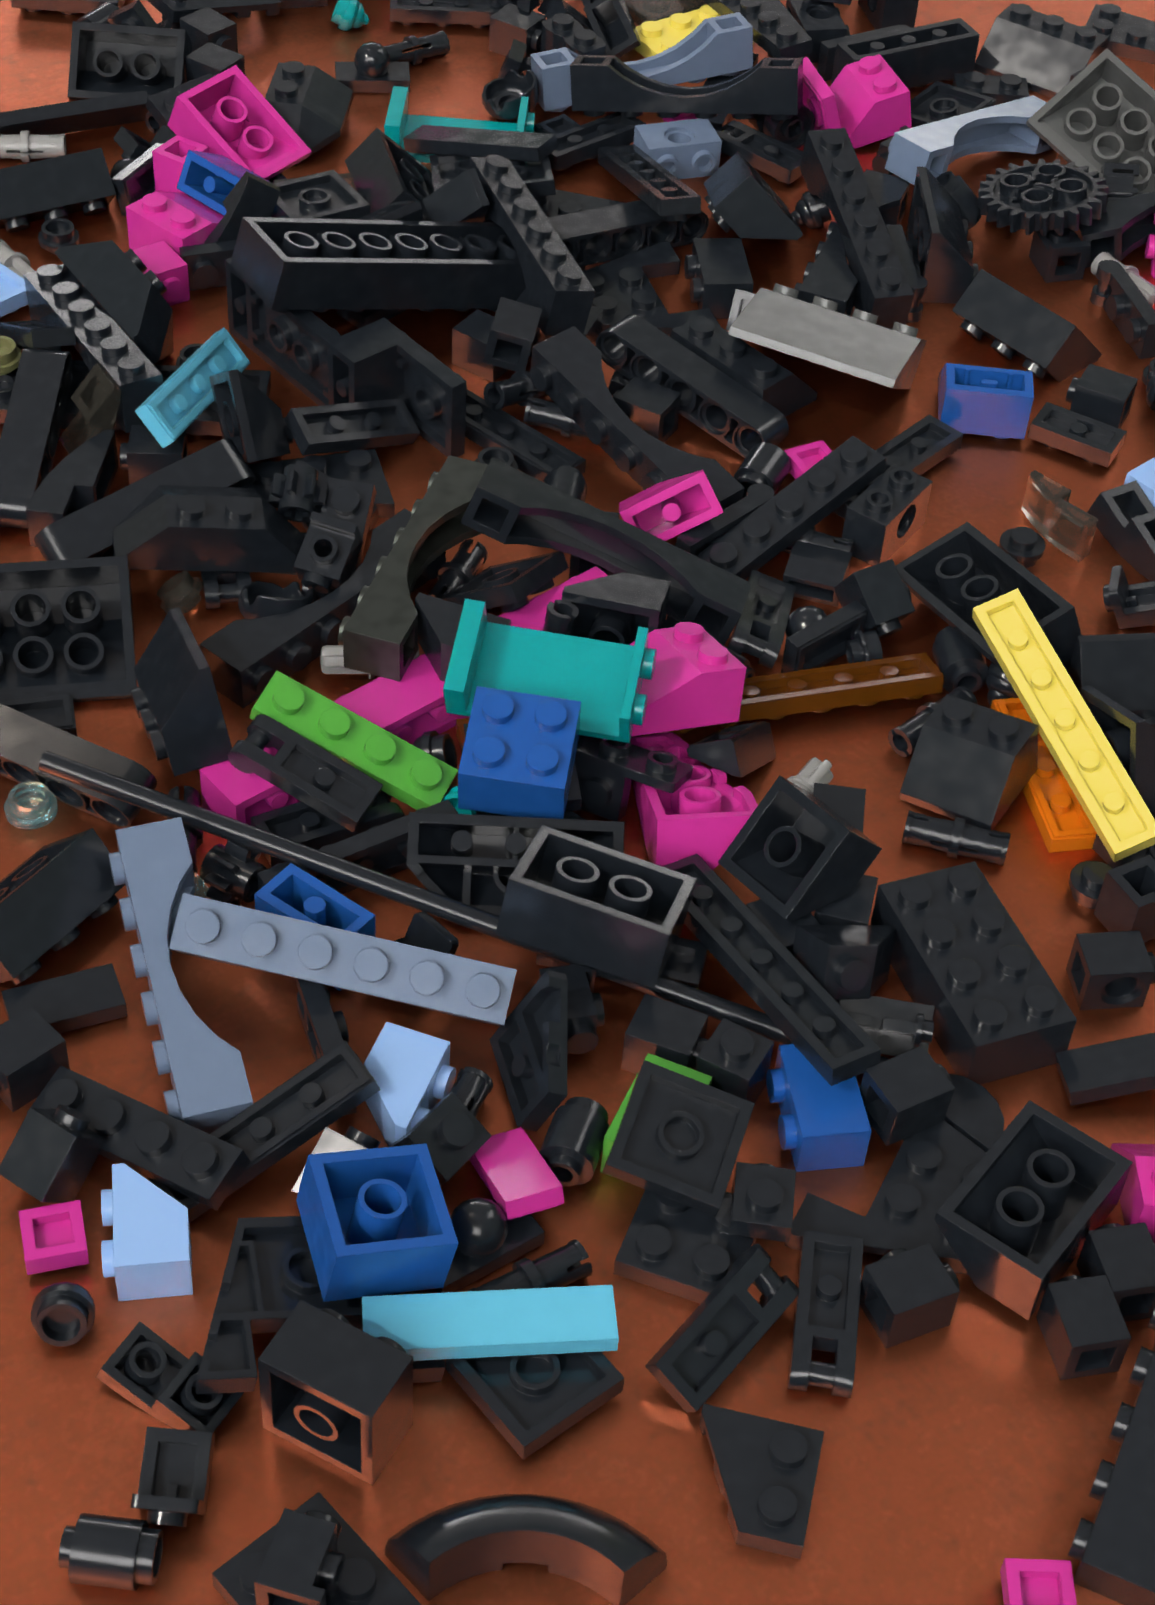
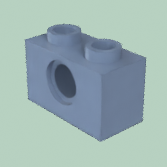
[633,118,722,179]

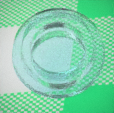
[4,781,58,830]

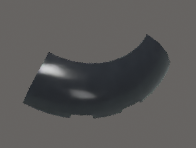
[385,1494,667,1605]

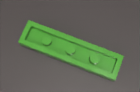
[249,670,458,810]

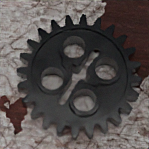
[978,159,1109,236]

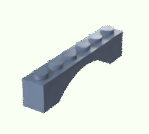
[530,12,753,112]
[885,95,1052,185]
[108,817,253,1134]
[169,893,517,1026]

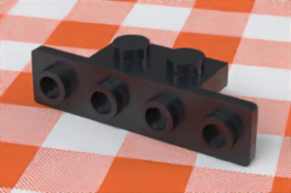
[575,735,693,821]

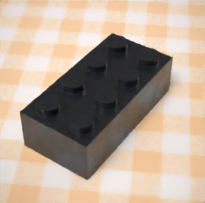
[870,861,1077,1085]

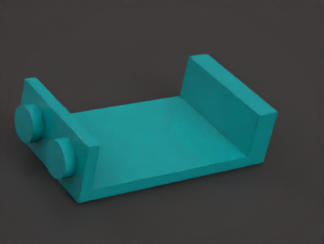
[384,86,535,163]
[443,599,657,743]

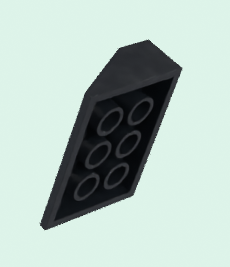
[0,556,137,702]

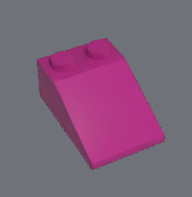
[168,65,312,180]
[126,191,224,256]
[603,622,747,740]

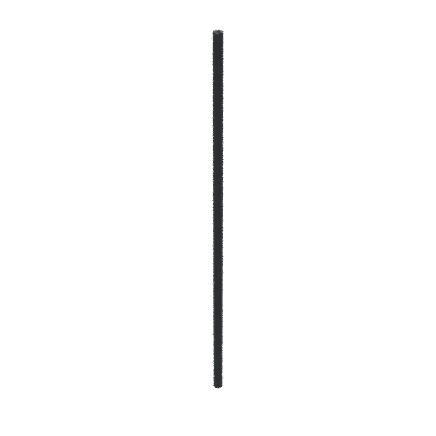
[39,751,888,1063]

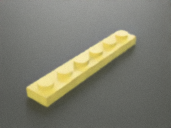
[972,588,1155,862]

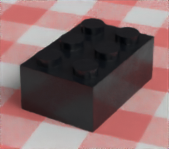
[496,825,697,989]

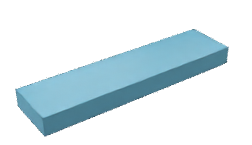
[135,327,250,448]
[362,1285,619,1361]

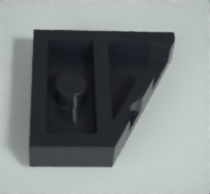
[489,970,568,1131]
[699,1403,824,1559]

